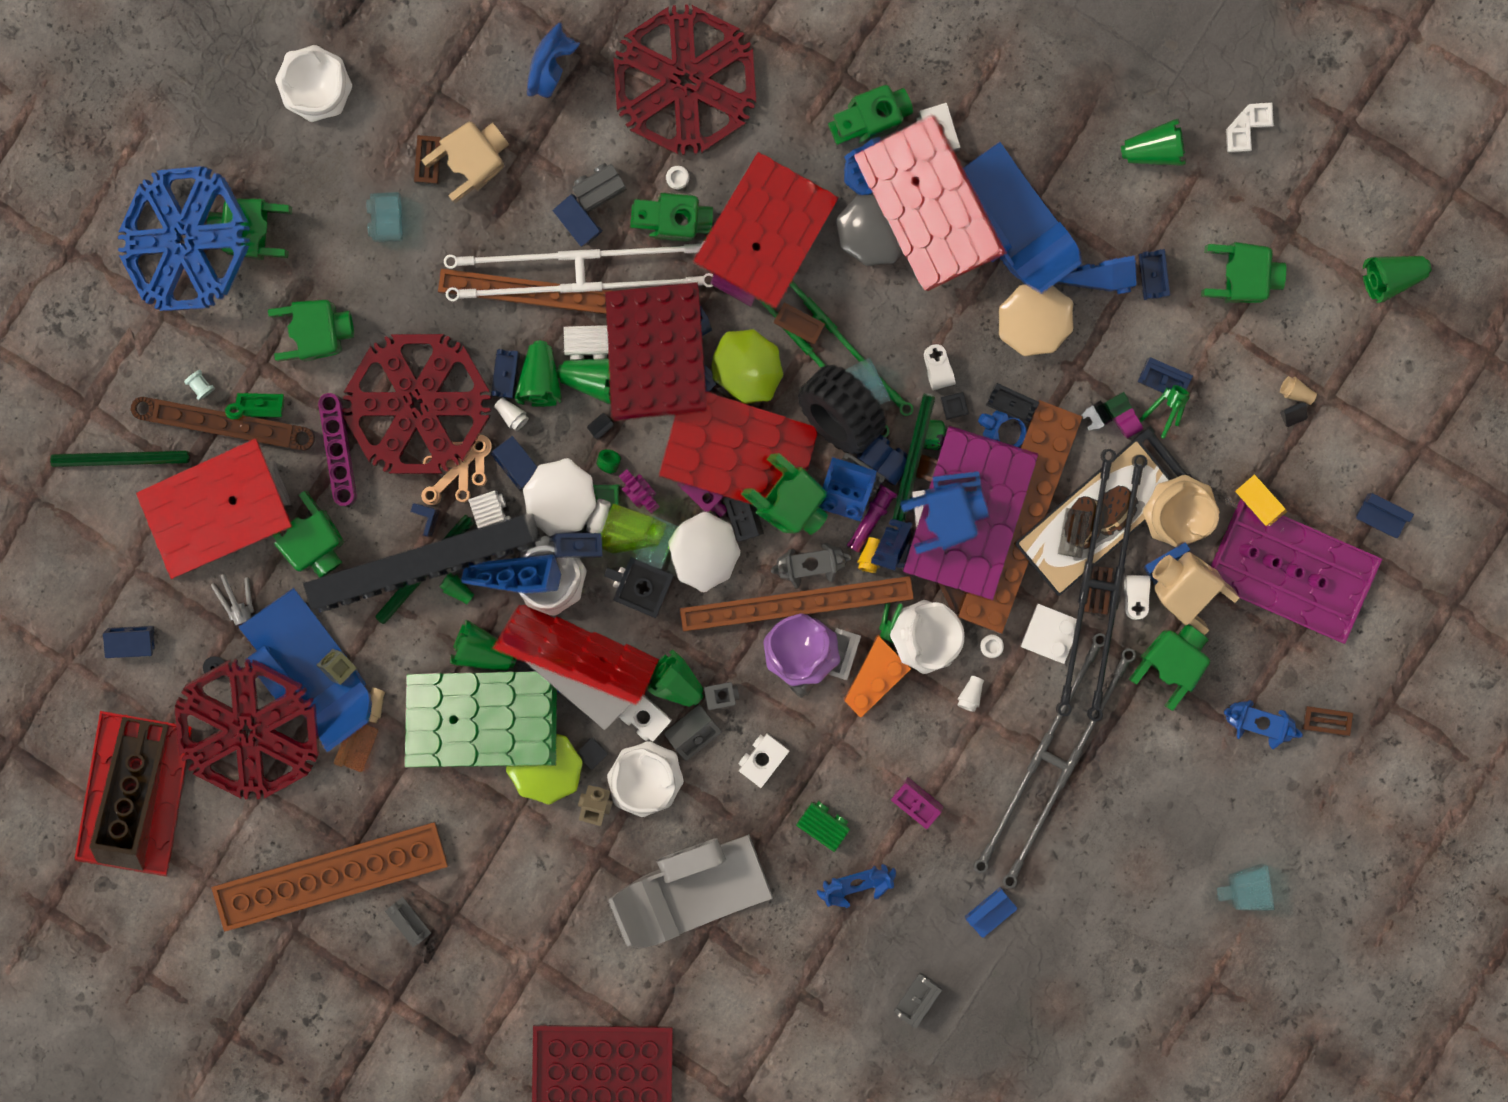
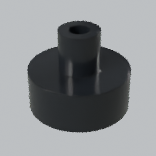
[203,656,226,679]

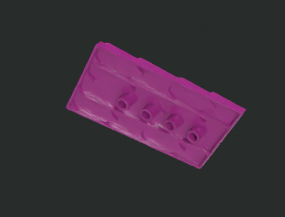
[903,426,1038,600]
[1211,498,1382,644]

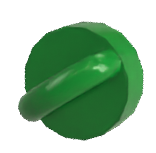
[597,449,621,474]

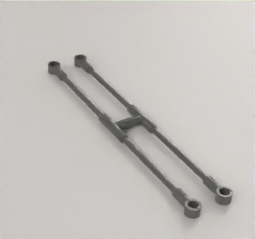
[974,633,1136,888]

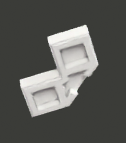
[1226,103,1274,153]

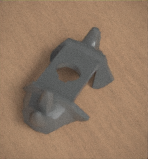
[771,543,852,589]

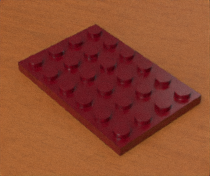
[605,282,707,421]
[532,1025,673,1102]

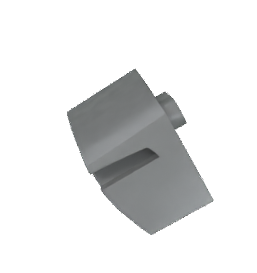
[608,834,773,948]

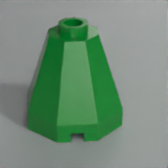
[646,649,703,707]

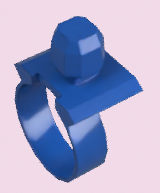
[978,411,1027,447]

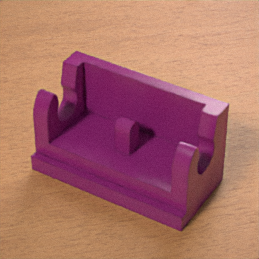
[891,777,943,829]

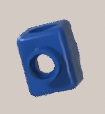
[900,482,989,554]

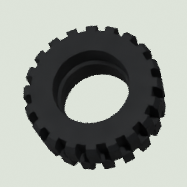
[798,365,886,454]

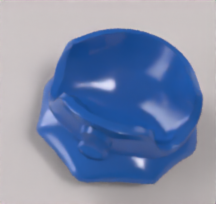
[527,22,580,98]

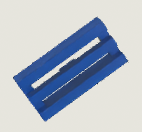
[933,471,982,495]

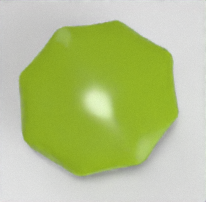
[712,329,784,404]
[506,734,583,804]

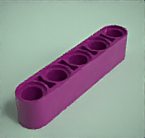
[318,393,357,506]

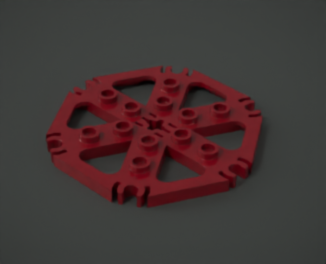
[614,4,756,155]
[342,334,492,474]
[174,659,320,799]

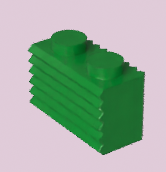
[796,801,850,852]

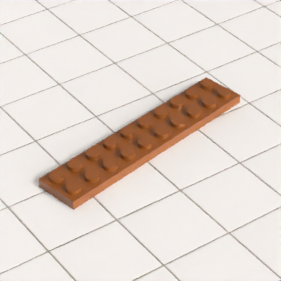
[958,400,1083,634]
[211,822,448,932]

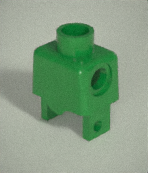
[828,85,913,146]
[630,193,713,242]
[207,199,292,260]
[1201,242,1286,303]
[268,300,354,362]
[741,453,828,535]
[273,491,344,578]
[1128,624,1210,711]

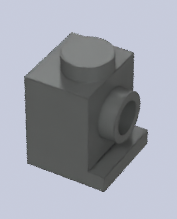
[704,681,740,710]

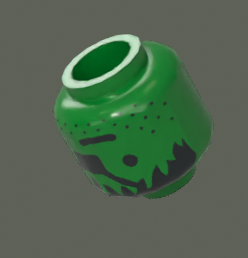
[923,419,948,450]

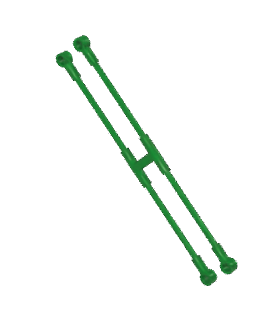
[703,237,914,437]

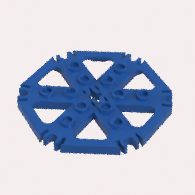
[118,166,250,311]

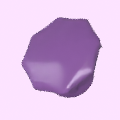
[763,613,840,686]

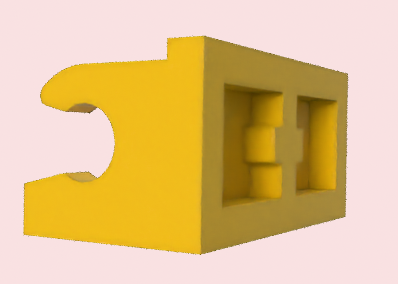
[1235,474,1288,527]

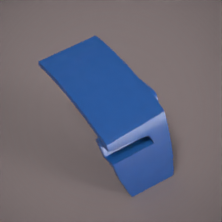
[963,142,1082,293]
[239,588,372,752]

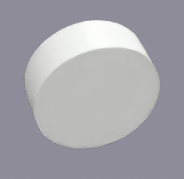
[666,166,690,190]
[980,635,1004,658]

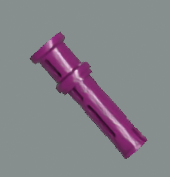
[847,485,898,553]

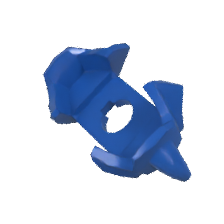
[1224,700,1303,749]
[817,864,896,908]

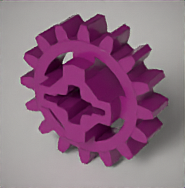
[619,469,660,514]

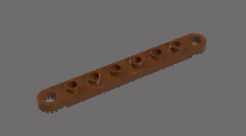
[131,397,315,450]

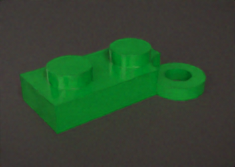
[225,393,285,420]

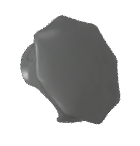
[837,194,903,266]

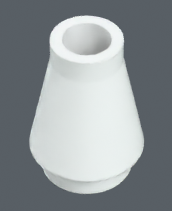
[494,397,529,431]
[585,499,611,535]
[958,676,984,712]

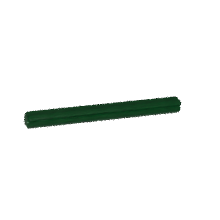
[892,393,935,522]
[50,451,190,467]
[375,515,474,624]

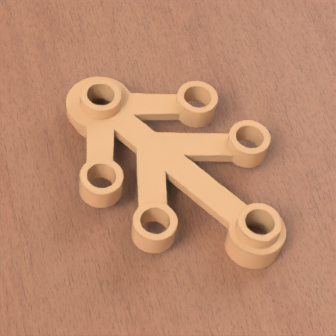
[421,435,492,506]

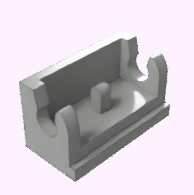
[828,628,861,680]

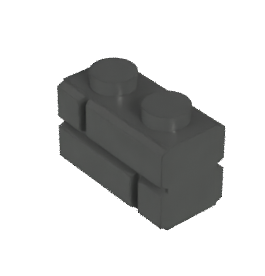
[572,163,627,213]

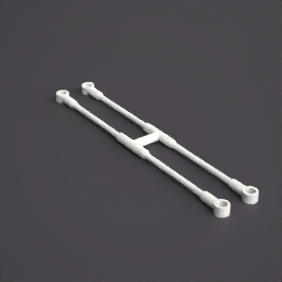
[444,242,713,302]

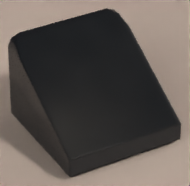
[1280,402,1308,427]
[587,413,615,440]

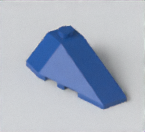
[1055,256,1136,294]
[461,555,561,593]

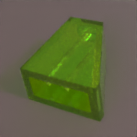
[601,504,667,554]

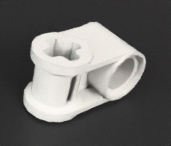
[924,344,956,391]
[1124,575,1150,620]

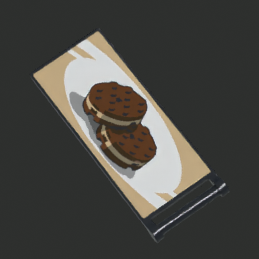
[1015,425,1194,596]

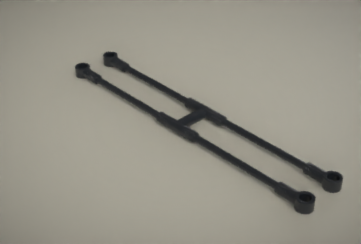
[1056,449,1147,721]

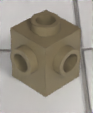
[578,785,613,826]

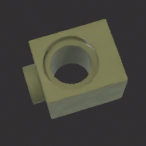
[317,649,357,685]

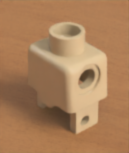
[421,122,509,203]
[1153,552,1239,635]

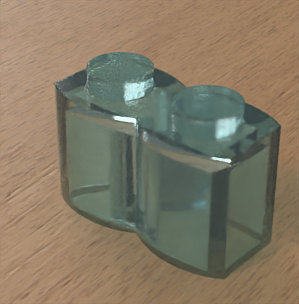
[366,192,403,242]

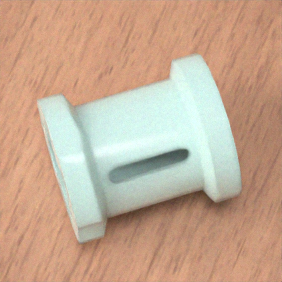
[184,370,215,400]

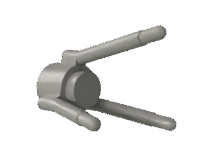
[211,574,255,625]

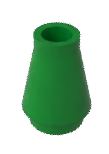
[439,572,474,605]

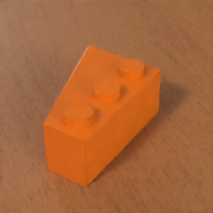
[844,635,911,718]

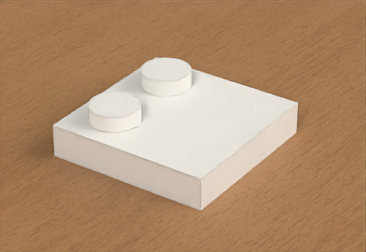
[1020,604,1077,664]

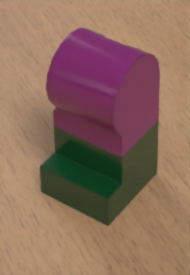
[1103,392,1143,439]

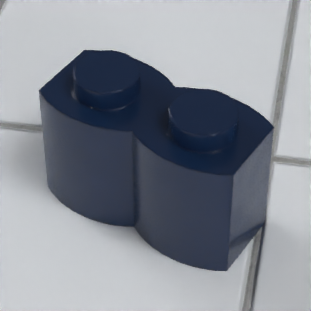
[856,435,908,485]

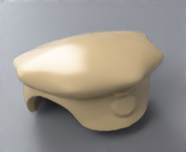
[999,284,1073,356]
[1143,475,1220,547]

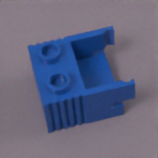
[819,457,877,522]

